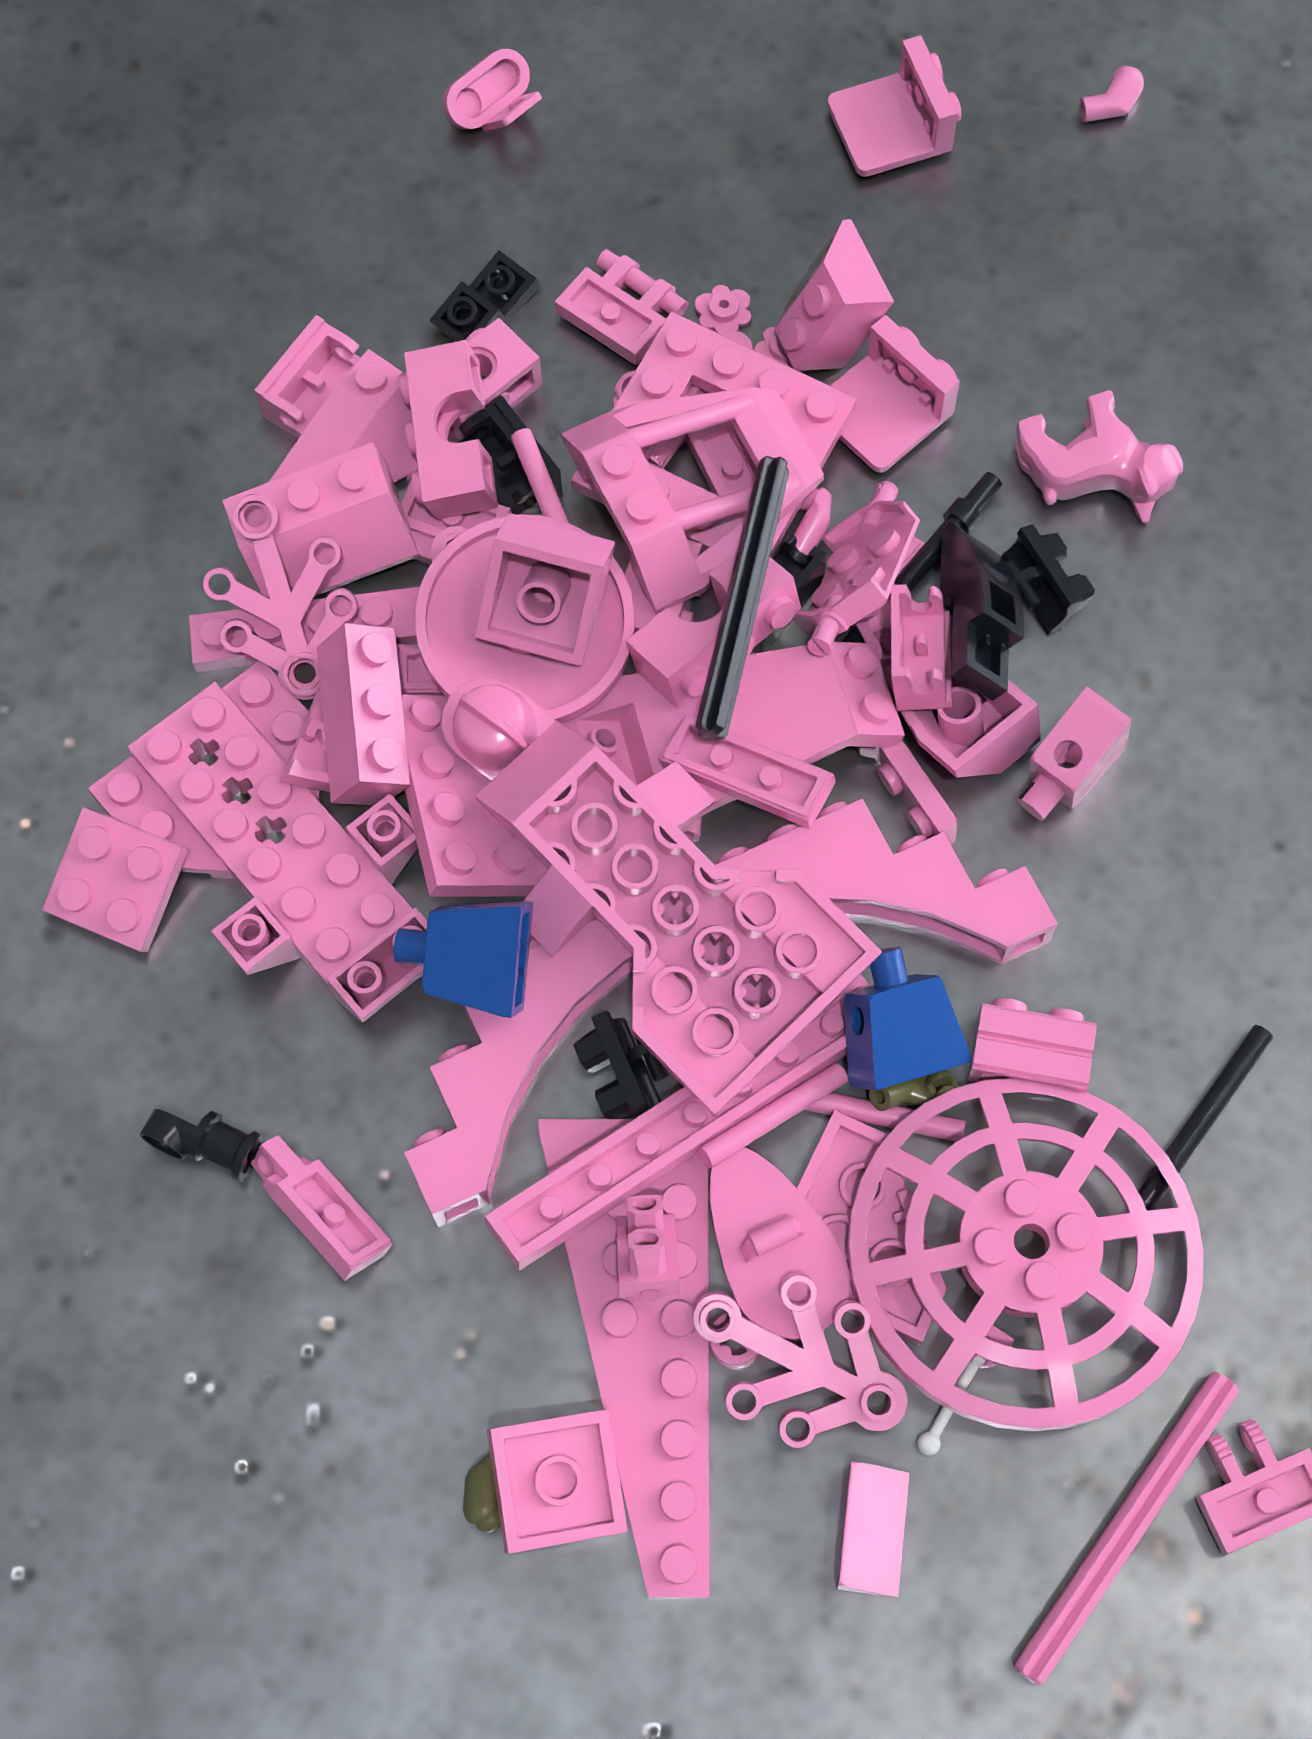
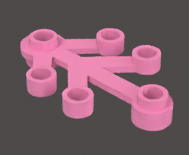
[203,494,357,700]
[692,1273,908,1448]

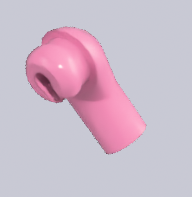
[1079,66,1144,123]

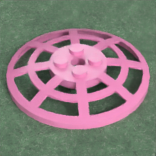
[847,1078,1203,1431]

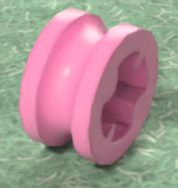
[709,1312,759,1369]

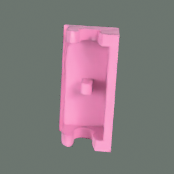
[254,315,360,439]
[891,584,953,711]

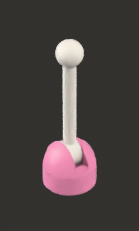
[917,1326,1015,1456]

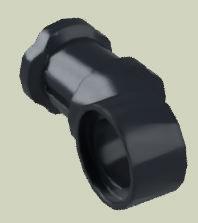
[140,1109,265,1182]

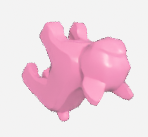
[1015,390,1183,524]

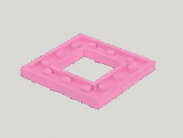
[571,311,857,558]

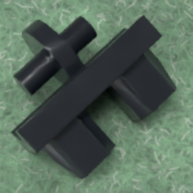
[1001,524,1095,635]
[573,1011,669,1119]

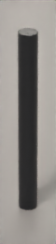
[1138,1025,1273,1211]

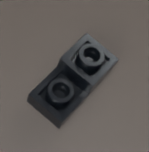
[430,250,541,342]

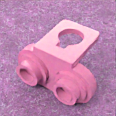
[443,49,542,132]

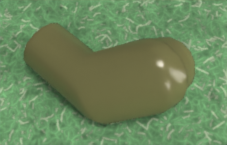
[869,1070,958,1111]
[463,1452,501,1533]

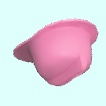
[441,678,556,781]

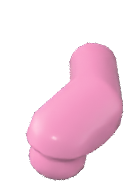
[794,487,832,556]

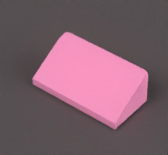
[837,1461,909,1597]

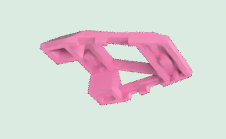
[561,387,824,614]

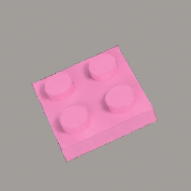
[42,807,189,952]
[487,1409,628,1554]

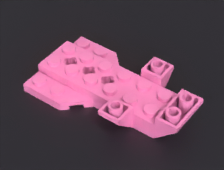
[88,661,427,1023]
[475,720,882,1117]

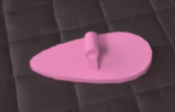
[710,1147,851,1341]

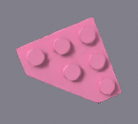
[797,1110,947,1346]

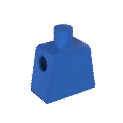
[393,901,533,1018]
[844,947,972,1090]

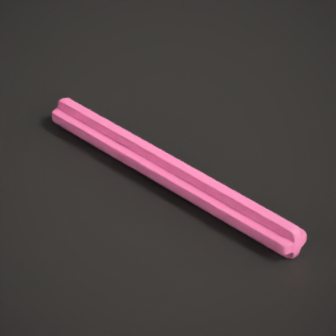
[1014,1372,1238,1685]

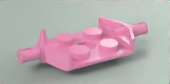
[792,481,920,657]

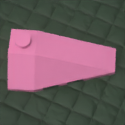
[854,584,1041,778]

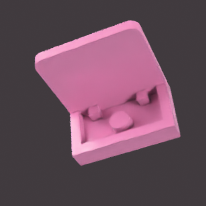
[827,35,962,177]
[831,315,960,473]

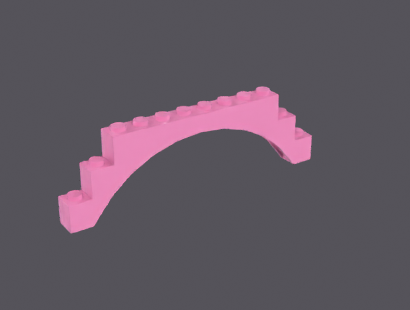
[404,798,1058,1227]

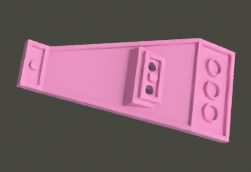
[402,642,905,897]

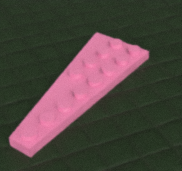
[538,1119,709,1599]

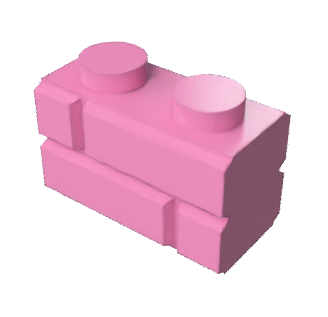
[967,998,1097,1097]

